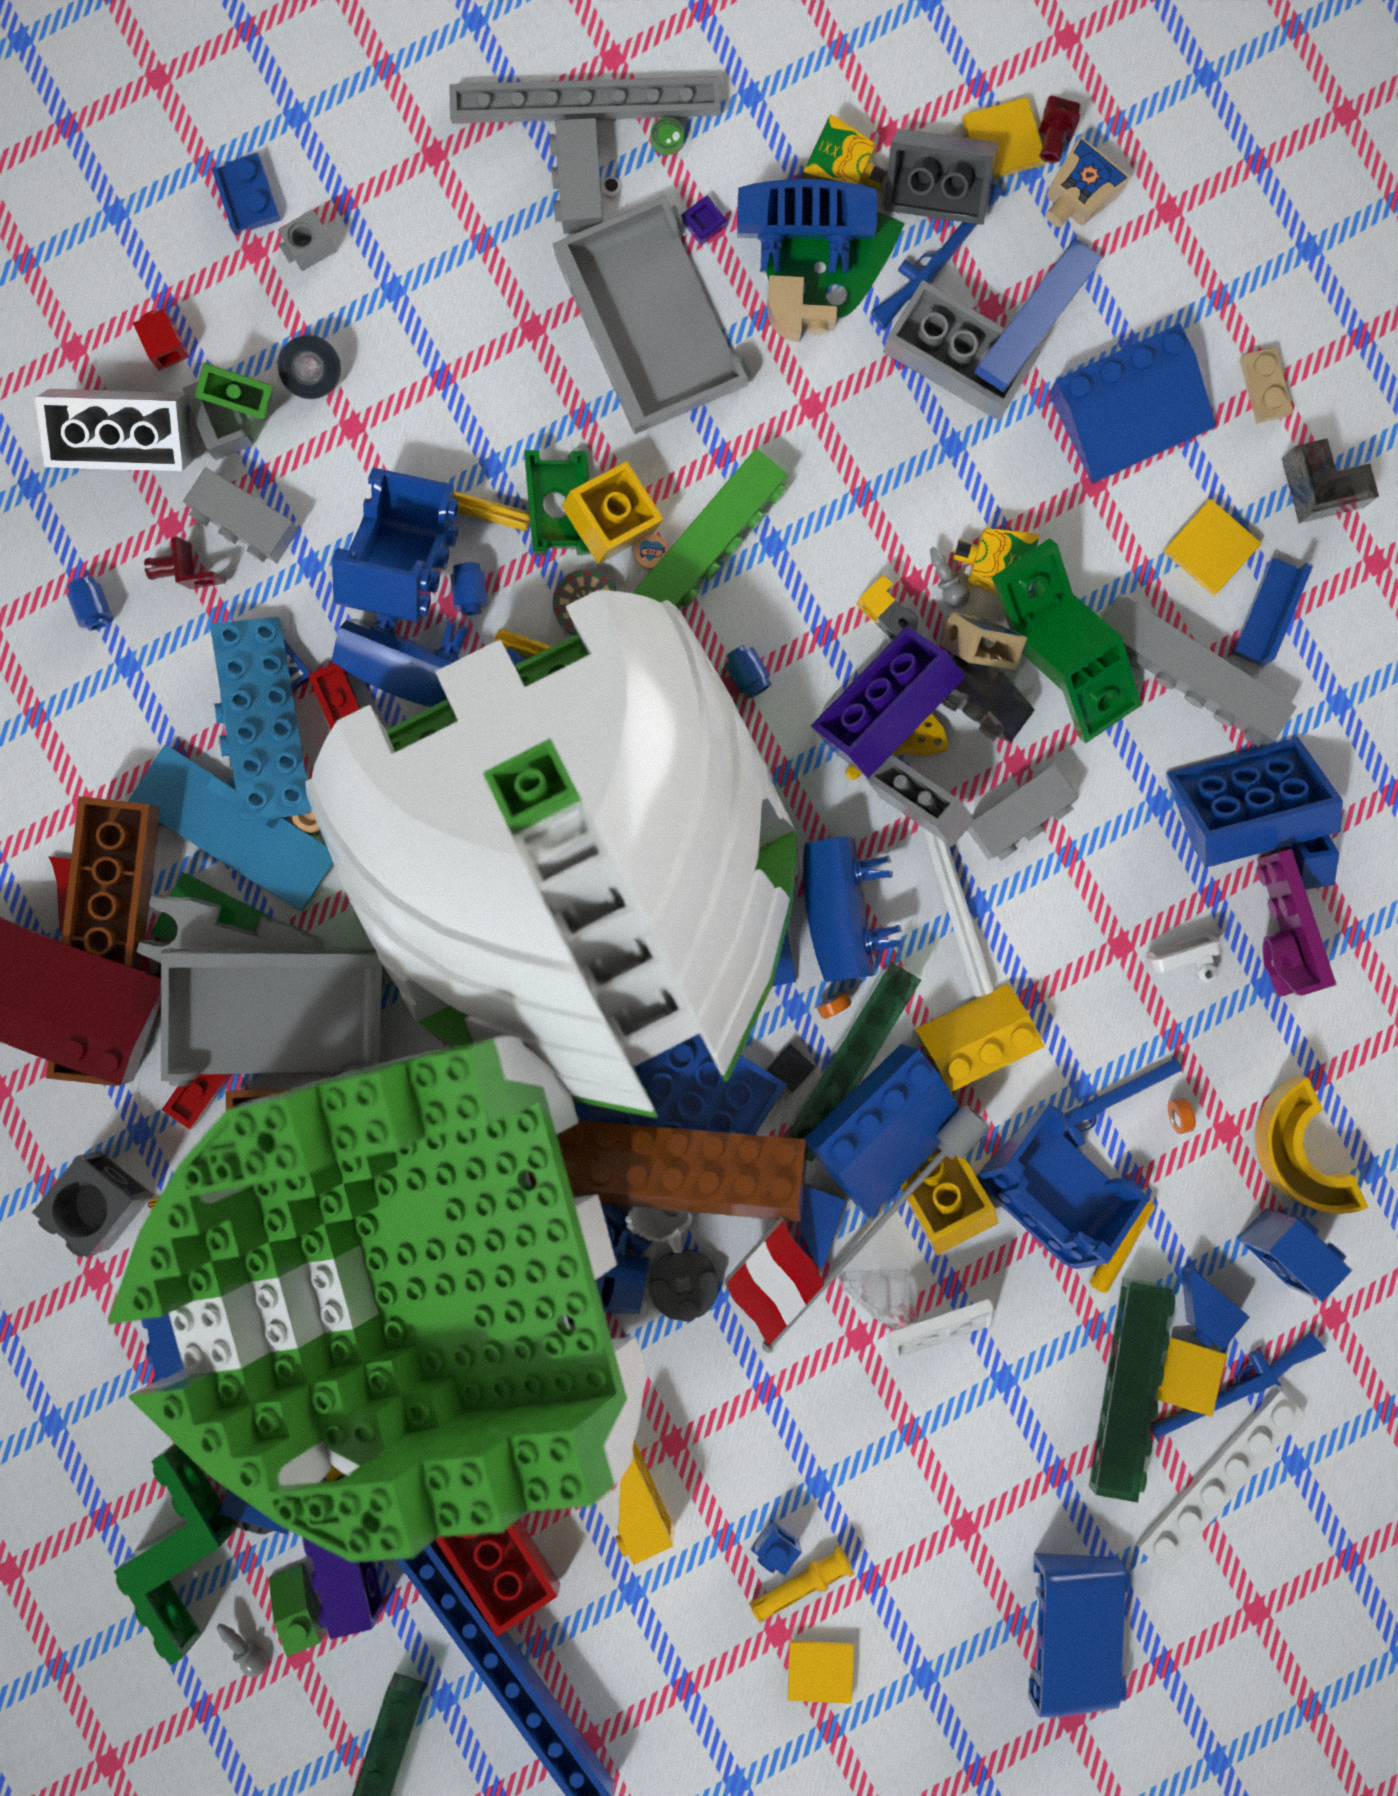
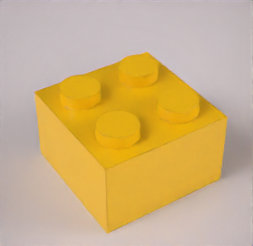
[561,461,664,564]

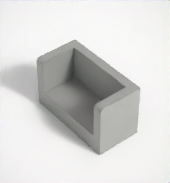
[182,381,253,461]

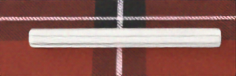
[922,827,993,997]

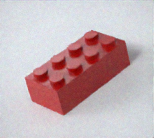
[435,1519,561,1637]

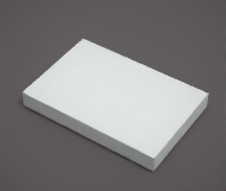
[887,1299,994,1358]

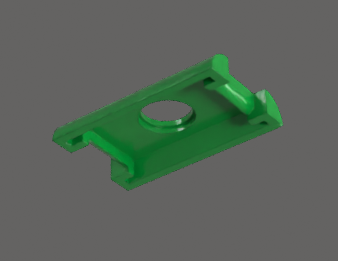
[524,450,591,556]

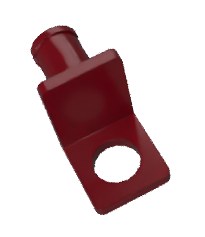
[1038,96,1081,163]
[144,536,226,589]

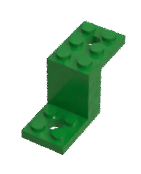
[992,538,1142,744]
[114,1443,237,1666]

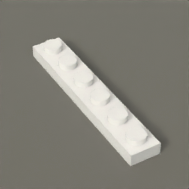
[1136,1389,1307,1573]

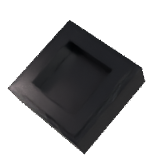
[767,1043,816,1093]

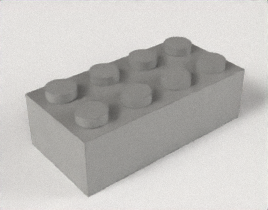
[883,280,1041,421]
[35,389,193,471]

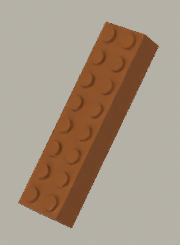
[46,796,160,1086]
[528,1120,808,1222]

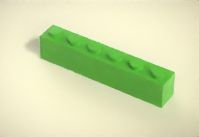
[631,448,788,610]

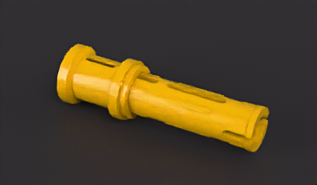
[749,1545,855,1623]

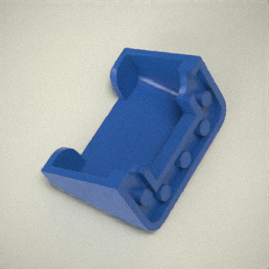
[977,1103,1150,1269]
[1028,1553,1131,1718]

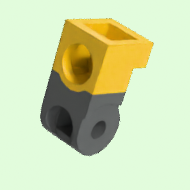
[856,574,919,640]

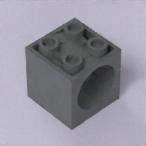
[31,1151,154,1258]

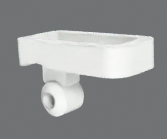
[1146,933,1222,983]

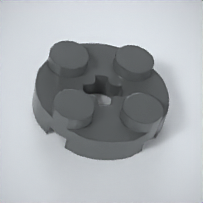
[649,1249,718,1322]

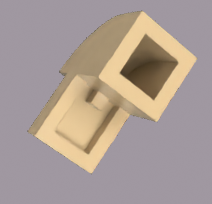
[767,275,837,342]

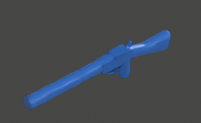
[870,184,1005,331]
[1064,1055,1182,1148]
[1150,1332,1326,1442]

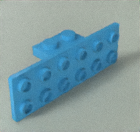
[210,617,311,822]
[129,745,334,911]

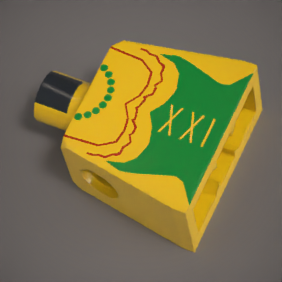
[802,114,888,190]
[953,528,1040,596]

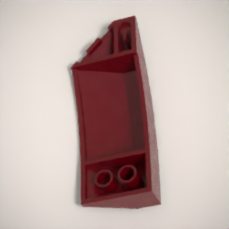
[0,917,161,1086]

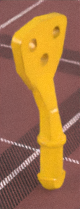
[845,713,949,780]

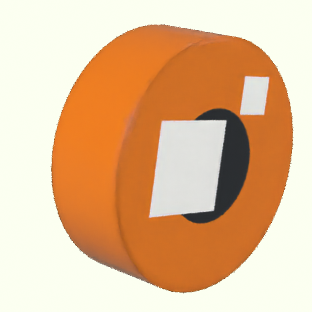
[816,991,852,1019]
[1168,1097,1196,1134]

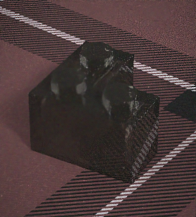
[1281,438,1379,524]
[942,654,1035,743]

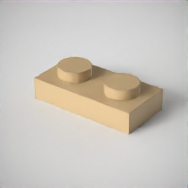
[1239,347,1293,424]

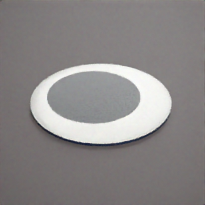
[601,177,621,197]

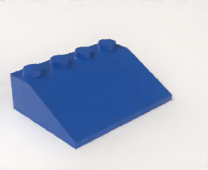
[1049,324,1216,484]
[1166,737,1343,868]
[804,1044,960,1218]

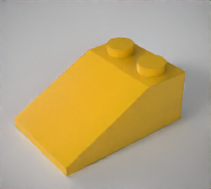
[900,1148,999,1256]
[616,1440,674,1565]

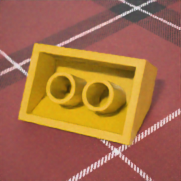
[914,984,1045,1093]

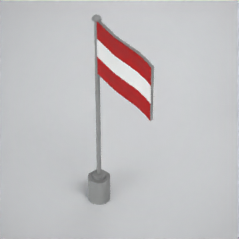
[724,1104,991,1353]

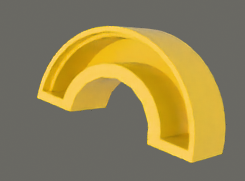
[1255,1076,1369,1214]

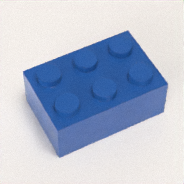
[1237,1208,1352,1303]

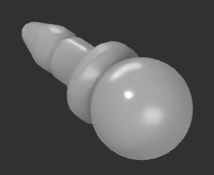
[930,547,970,608]
[217,1623,268,1677]

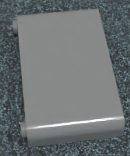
[553,196,751,434]
[161,947,382,1086]

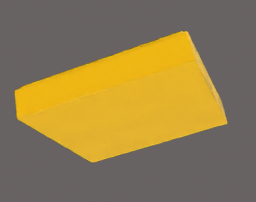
[961,97,1046,179]
[1163,498,1262,596]

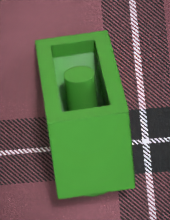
[195,363,275,420]
[269,1563,328,1657]

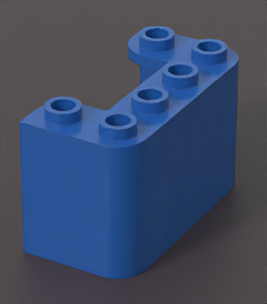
[332,467,459,622]

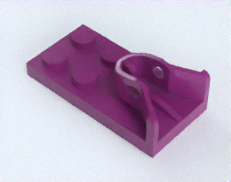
[1257,849,1337,996]

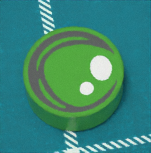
[650,117,684,155]

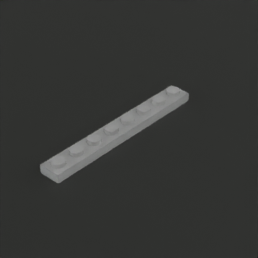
[449,76,721,124]

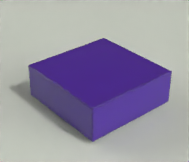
[681,195,728,246]

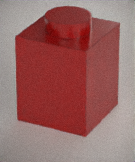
[133,309,190,371]

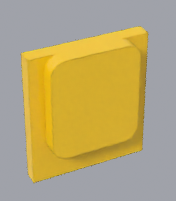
[1156,1337,1228,1417]
[787,1640,854,1704]

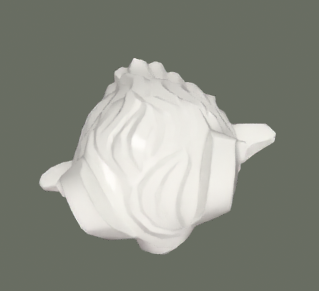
[626,1207,693,1253]

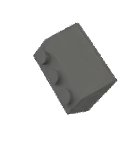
[884,129,999,225]

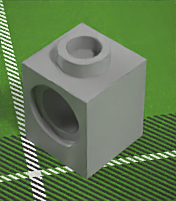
[278,209,337,271]

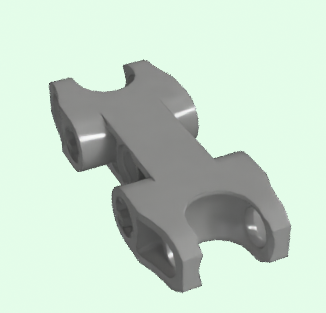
[137,894,324,963]

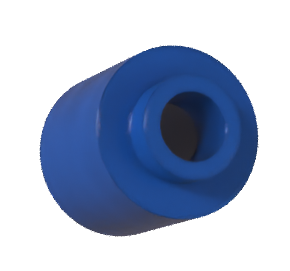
[450,562,488,616]
[67,576,112,631]
[724,645,772,699]

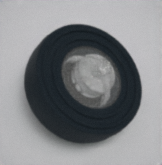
[278,335,341,399]

